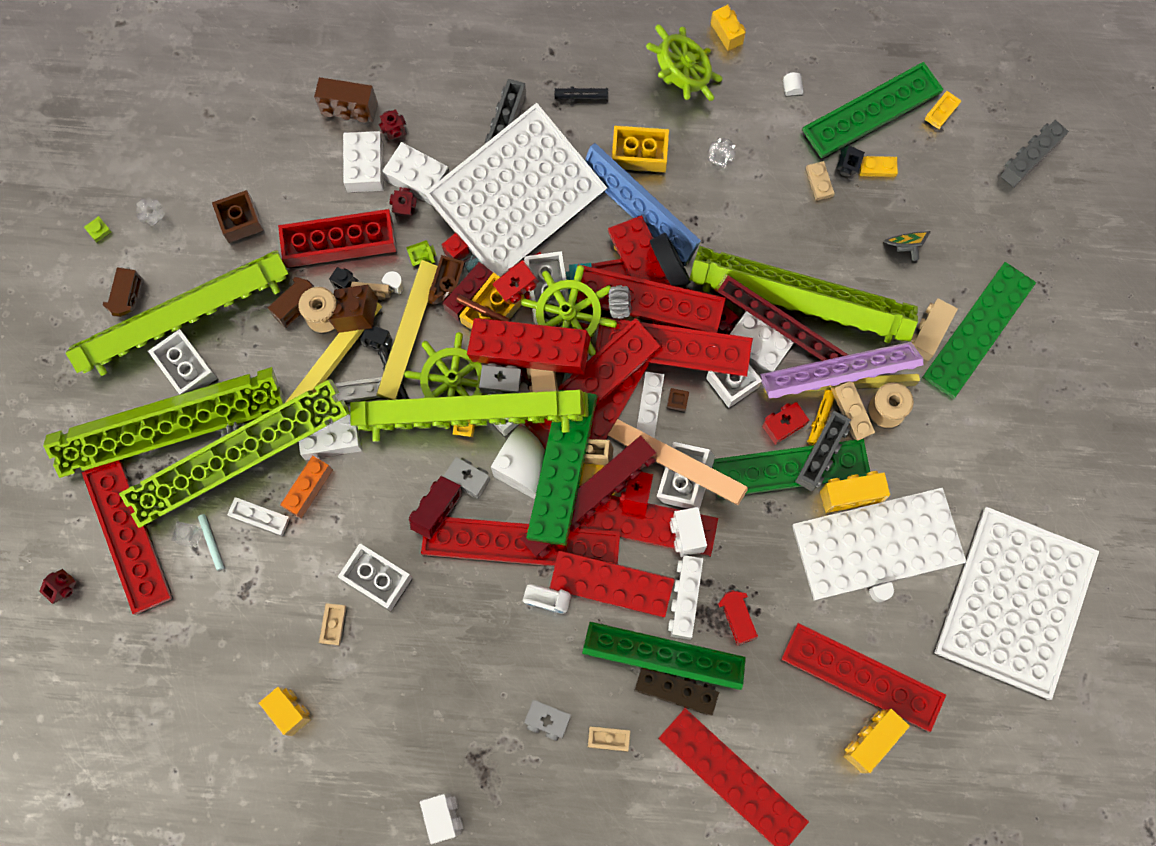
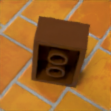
[314,77,378,123]

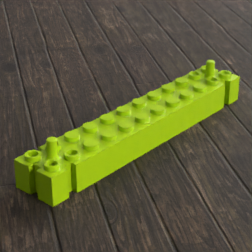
[689,246,918,343]
[66,249,288,376]
[43,367,285,478]
[119,379,350,528]
[350,390,589,442]

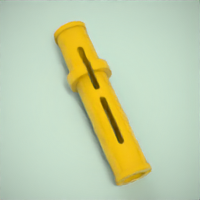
[807,390,835,445]

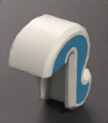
[523,584,571,614]

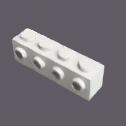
[668,555,703,640]

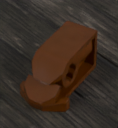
[428,255,465,305]
[103,267,142,317]
[268,277,314,329]

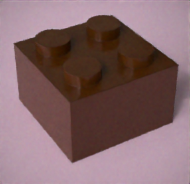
[212,190,264,243]
[328,284,378,333]

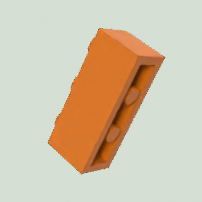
[280,455,333,519]

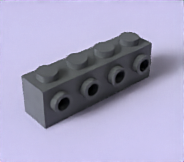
[485,79,526,144]
[1001,120,1069,188]
[795,410,851,491]

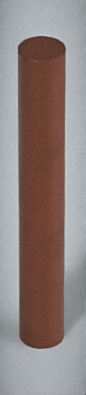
[456,295,510,322]

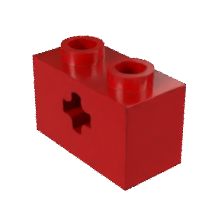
[492,260,540,305]
[762,402,810,445]
[620,471,654,516]

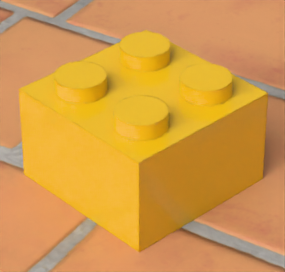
[259,687,311,736]

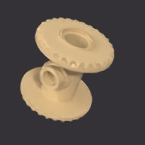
[299,287,337,333]
[868,382,914,428]

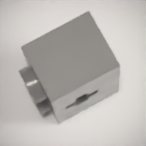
[479,363,522,394]
[444,457,490,499]
[524,700,571,741]

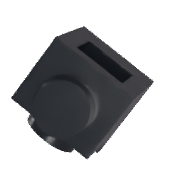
[836,146,865,177]
[329,267,359,289]
[361,325,392,350]

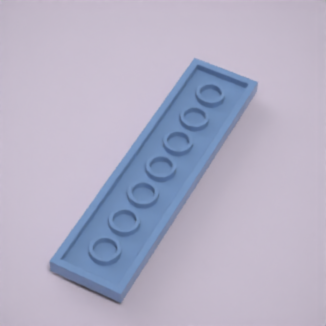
[585,143,701,266]

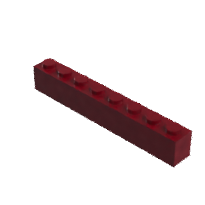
[715,274,848,361]
[520,435,657,558]

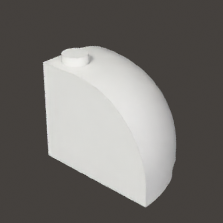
[491,425,546,499]

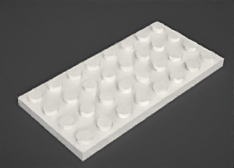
[792,487,966,601]

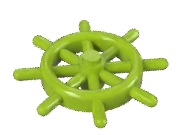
[646,24,722,101]
[521,265,617,356]
[404,332,483,429]

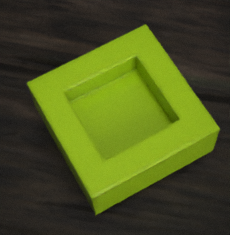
[84,216,112,243]

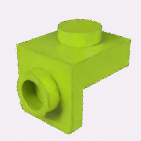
[406,240,437,266]

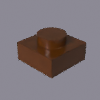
[667,388,689,411]

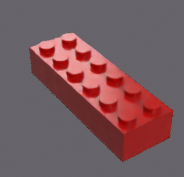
[278,209,397,268]
[467,318,591,375]

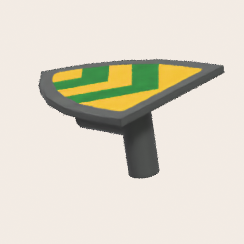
[884,231,931,261]

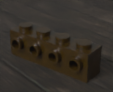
[634,667,719,716]

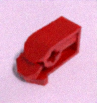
[718,590,758,646]

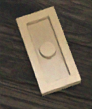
[805,161,835,201]
[351,282,391,300]
[319,603,347,646]
[588,726,630,752]

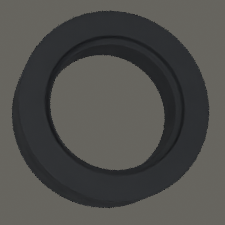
[650,232,691,288]

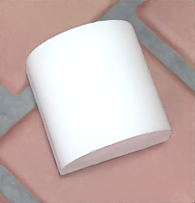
[783,72,804,96]
[382,271,404,294]
[869,582,894,602]

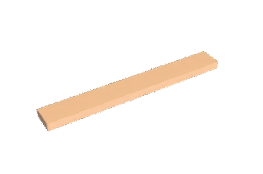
[608,419,748,505]

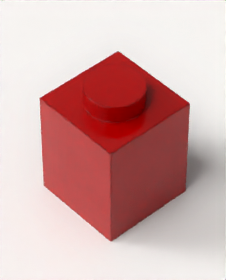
[441,233,469,261]

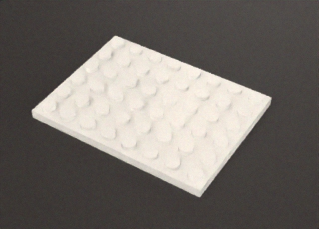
[424,103,607,277]
[934,507,1099,700]

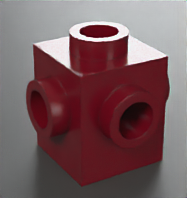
[379,109,406,141]
[390,187,417,215]
[717,305,738,335]
[39,569,76,604]

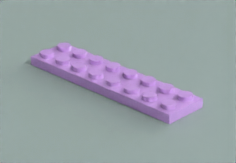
[760,342,923,398]

